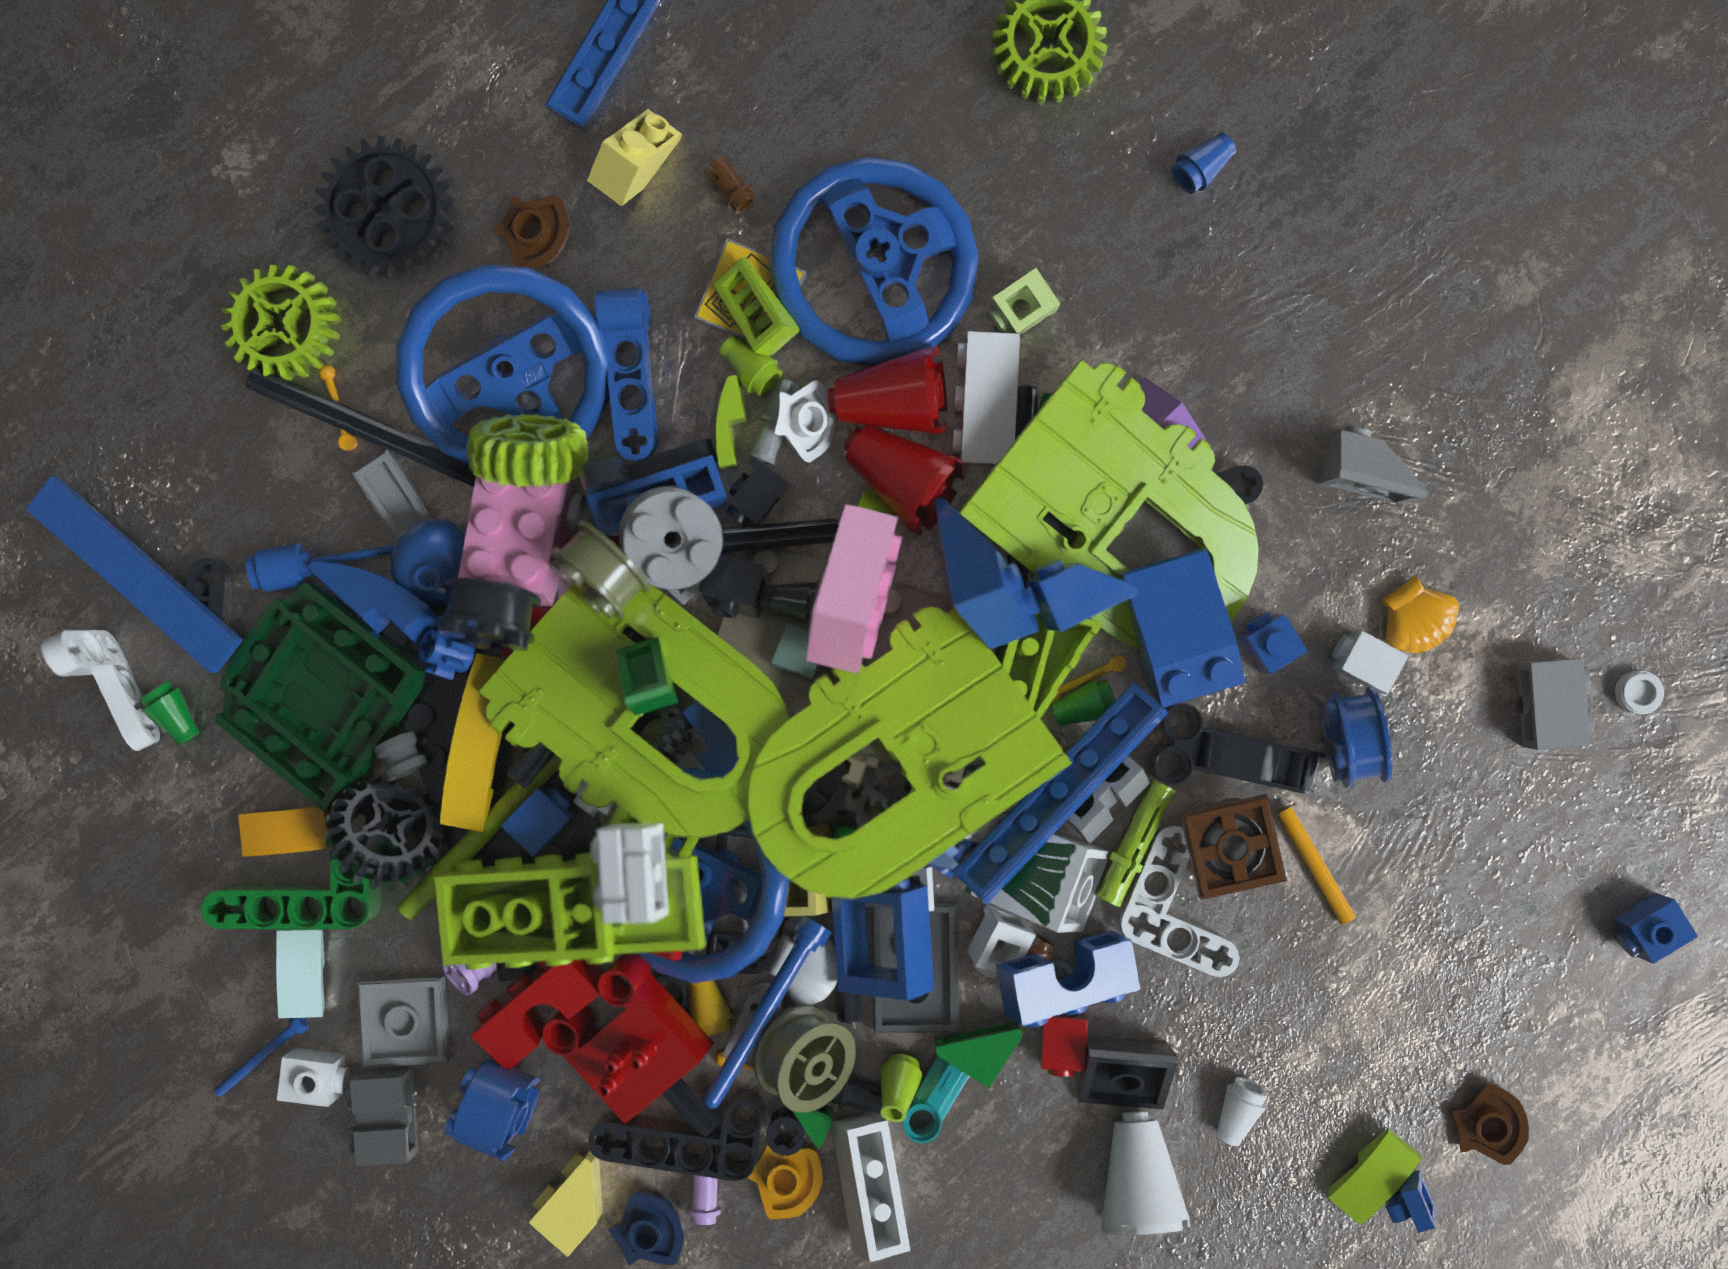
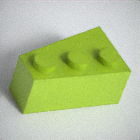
[995,612,1104,719]

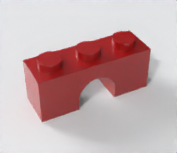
[471,959,604,1069]

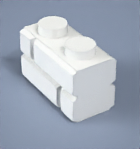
[591,823,668,923]

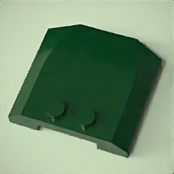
[215,583,425,812]

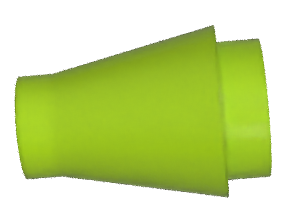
[718,335,782,397]
[880,1054,923,1122]

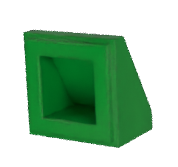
[793,1105,834,1149]

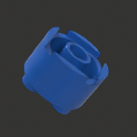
[445,1059,540,1161]

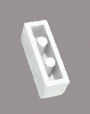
[952,331,1020,467]
[831,1112,910,1262]

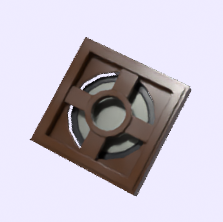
[1180,794,1287,900]

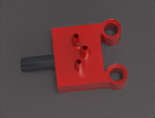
[542,953,720,1136]

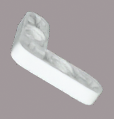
[41,630,160,751]
[1119,824,1240,977]

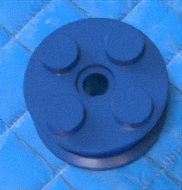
[1320,687,1393,788]

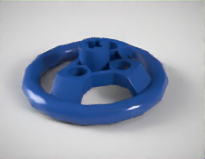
[768,156,979,366]
[396,264,611,464]
[631,768,789,983]

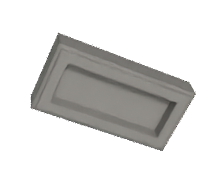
[352,450,434,542]

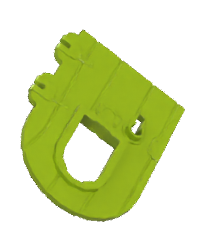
[958,359,1259,648]
[479,583,789,838]
[748,606,1072,898]

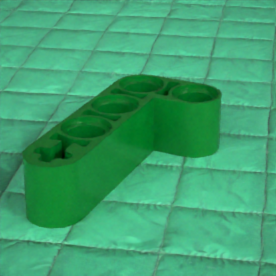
[201,860,381,930]

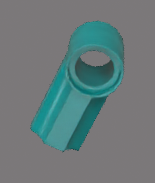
[902,1056,970,1143]

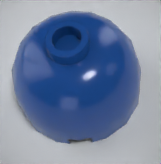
[390,518,466,608]

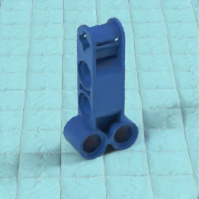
[595,287,659,461]

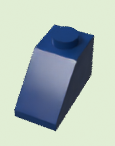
[1026,559,1138,632]

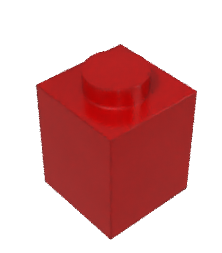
[1038,1012,1088,1077]

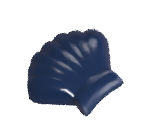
[609,1190,685,1265]

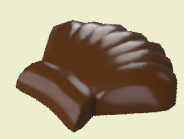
[494,196,570,270]
[1452,1084,1529,1165]

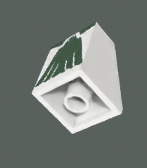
[964,812,1112,932]

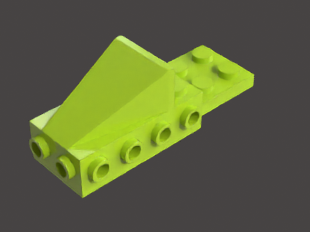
[434,852,706,970]

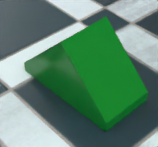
[616,637,678,716]
[934,1020,1022,1088]

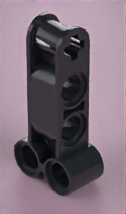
[1148,702,1325,796]

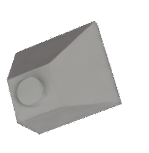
[1318,426,1428,505]

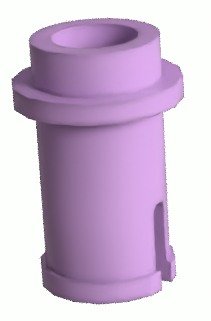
[687,1175,721,1225]

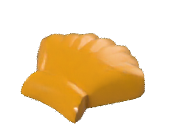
[1380,576,1459,654]
[748,1145,823,1220]

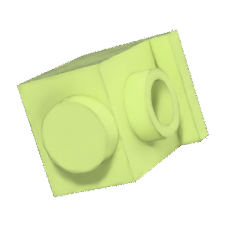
[989,268,1061,335]

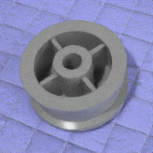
[619,487,722,589]

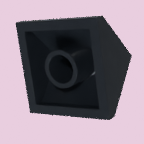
[1078,1036,1178,1110]

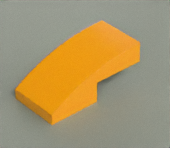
[238,806,331,857]

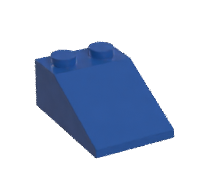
[935,497,1040,649]
[1121,547,1246,708]

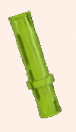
[1095,779,1176,907]

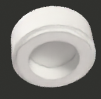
[1615,671,1664,714]

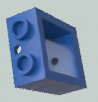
[832,878,934,1001]

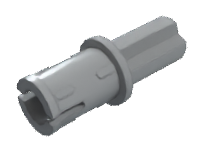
[748,379,801,466]

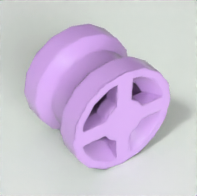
[442,963,498,995]

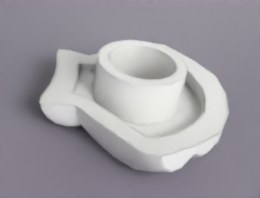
[774,380,836,463]
[767,934,838,1007]

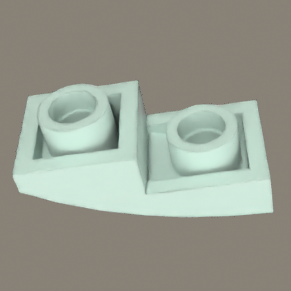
[276,929,325,1018]

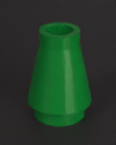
[1052,679,1116,727]
[139,680,201,746]

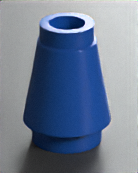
[1171,132,1236,194]

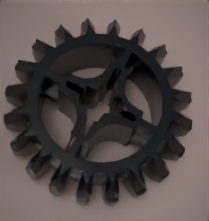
[324,775,445,891]

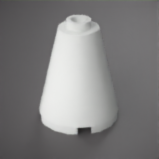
[1102,1111,1190,1235]

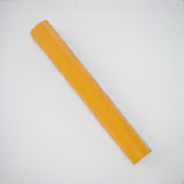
[1276,805,1356,925]

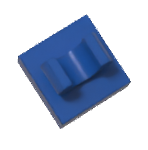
[1386,1170,1437,1233]

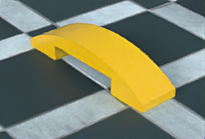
[440,653,506,832]

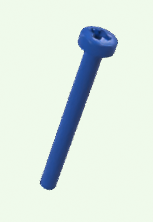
[214,1018,309,1097]

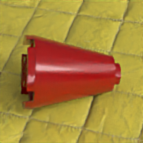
[827,346,948,434]
[844,425,967,536]

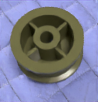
[549,520,651,620]
[752,1006,856,1113]

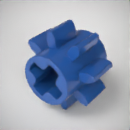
[418,630,474,680]

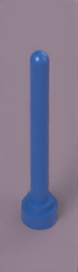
[704,916,832,1109]

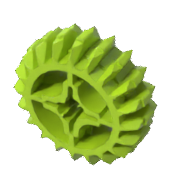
[990,0,1108,104]
[220,264,342,381]
[467,413,588,488]

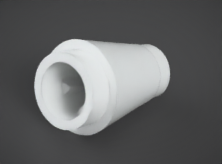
[1216,1077,1268,1146]

